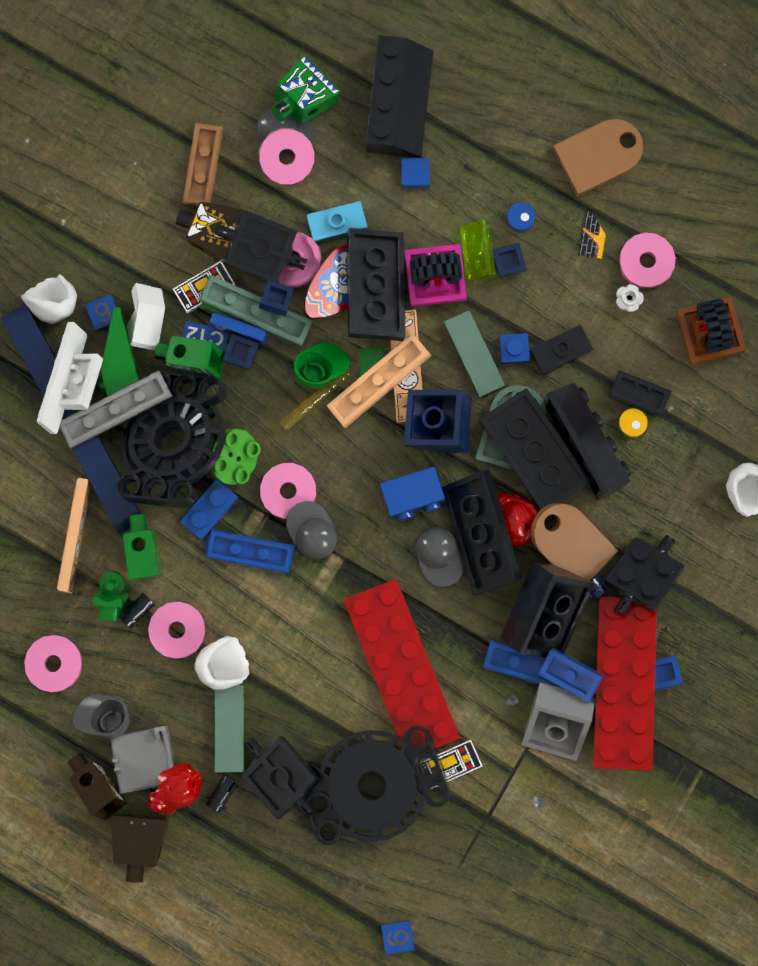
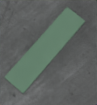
[199,275,313,347]

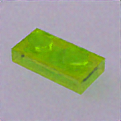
[460,219,496,281]

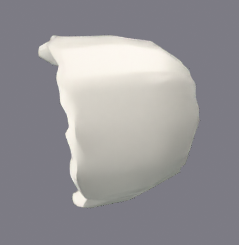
[21,275,77,324]
[726,463,758,517]
[195,635,250,690]

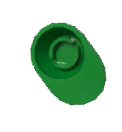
[293,342,350,390]

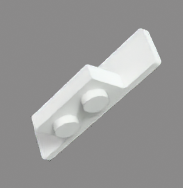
[37,322,103,434]

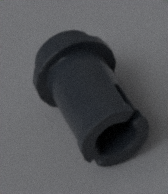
[119,592,155,629]
[205,775,239,814]

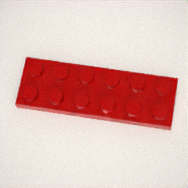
[343,579,460,748]
[593,597,657,772]

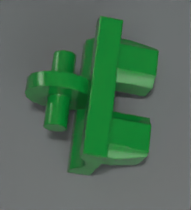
[93,571,130,621]

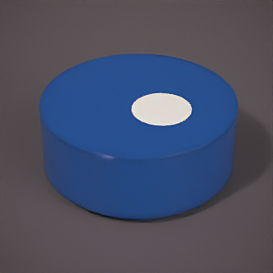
[507,202,535,232]

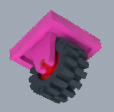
[404,244,467,307]

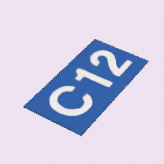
[183,321,228,352]

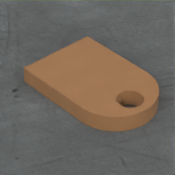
[552,119,643,197]
[531,503,618,580]

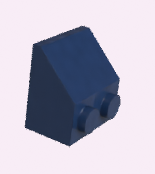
[404,390,472,453]

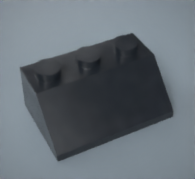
[500,561,595,658]

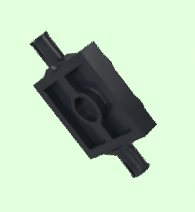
[214,210,308,283]
[605,535,685,617]
[241,736,320,819]

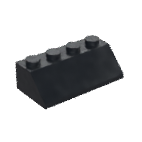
[366,35,434,158]
[544,382,631,501]

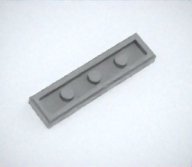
[59,371,173,449]

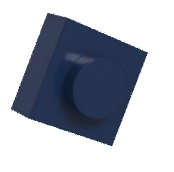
[492,243,527,279]
[259,280,294,317]
[223,334,259,371]

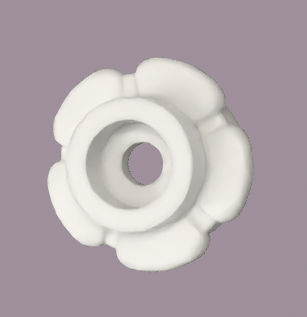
[616,284,644,312]

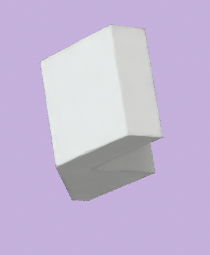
[127,283,165,351]

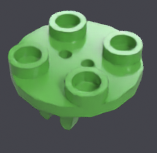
[208,428,260,485]

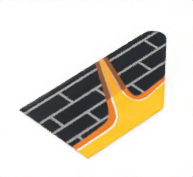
[578,211,606,259]

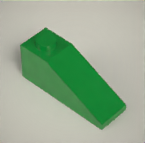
[98,307,140,397]

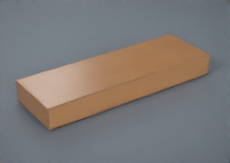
[182,123,223,207]

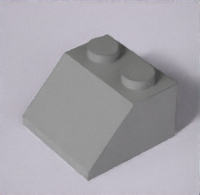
[522,682,596,761]

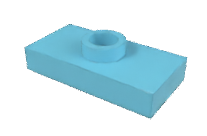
[307,201,368,243]

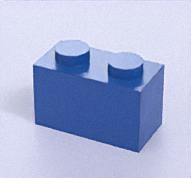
[380,466,445,521]

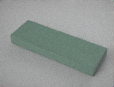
[444,310,505,399]
[215,685,244,772]

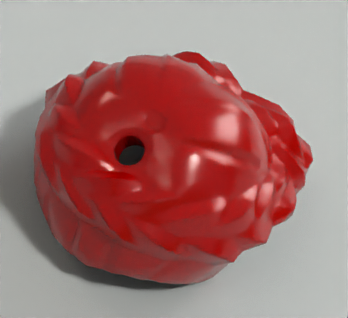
[497,493,539,546]
[148,763,202,815]

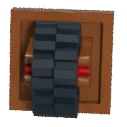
[676,296,746,365]

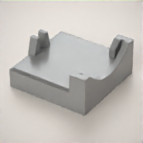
[110,726,175,794]

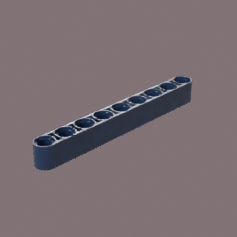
[1,304,141,534]

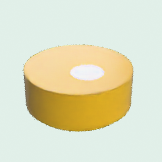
[618,408,648,438]

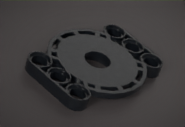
[116,371,227,508]
[305,725,451,846]

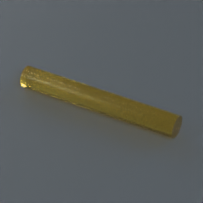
[280,372,351,431]

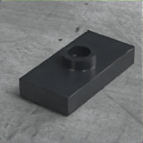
[530,324,593,375]
[608,370,671,418]

